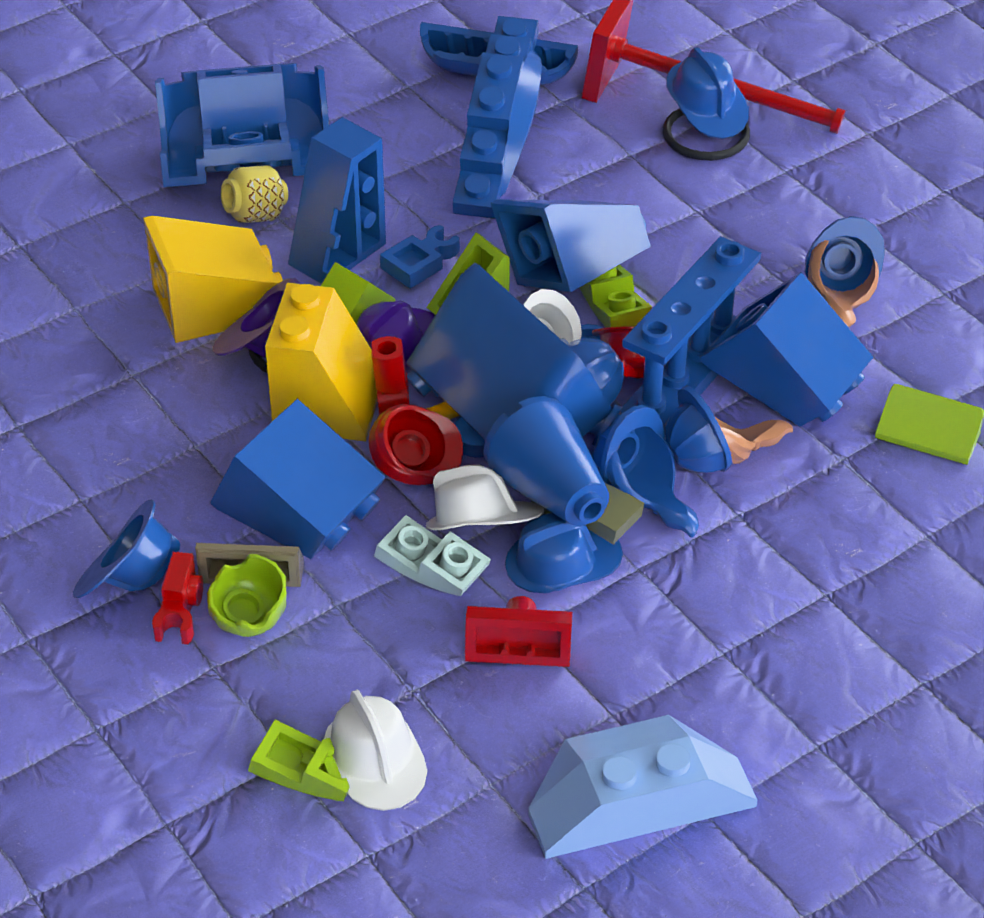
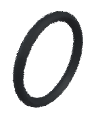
[663,108,750,161]

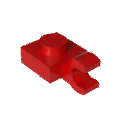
[152,552,203,645]

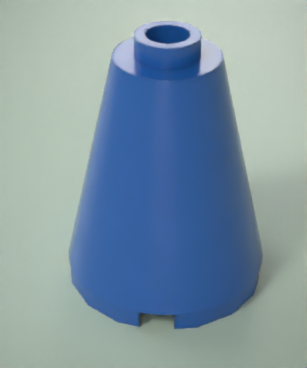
[483,396,609,526]

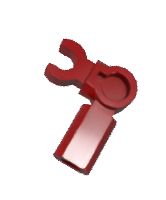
[372,336,410,415]

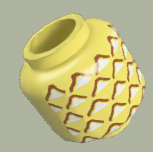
[221,166,289,223]

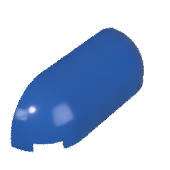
[420,22,578,85]

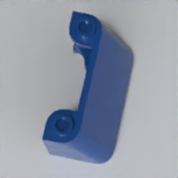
[406,263,612,440]

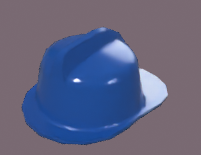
[666,47,749,139]
[73,499,180,598]
[505,513,623,593]

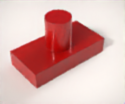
[465,596,573,667]

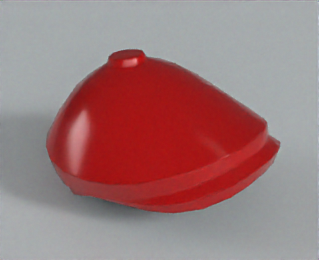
[369,404,463,485]

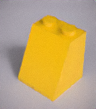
[143,216,283,343]
[265,283,378,442]

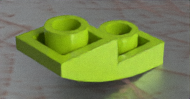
[579,264,652,328]

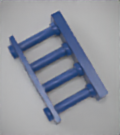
[621,236,761,435]

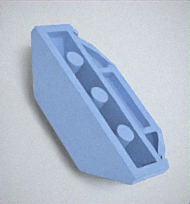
[528,715,757,859]

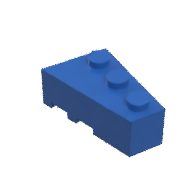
[288,117,386,284]

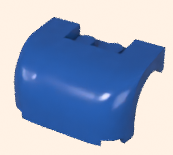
[155,63,329,187]

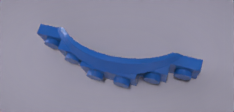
[452,16,542,219]

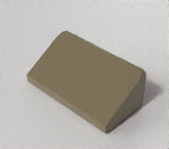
[195,543,304,587]

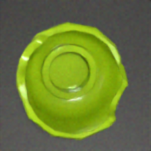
[207,554,286,637]

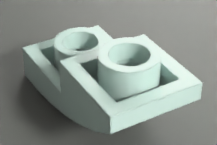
[374,515,491,596]

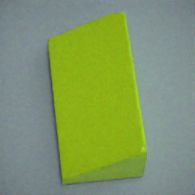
[875,384,984,465]

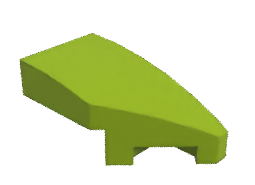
[248,719,350,801]

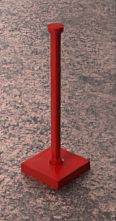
[581,0,846,134]

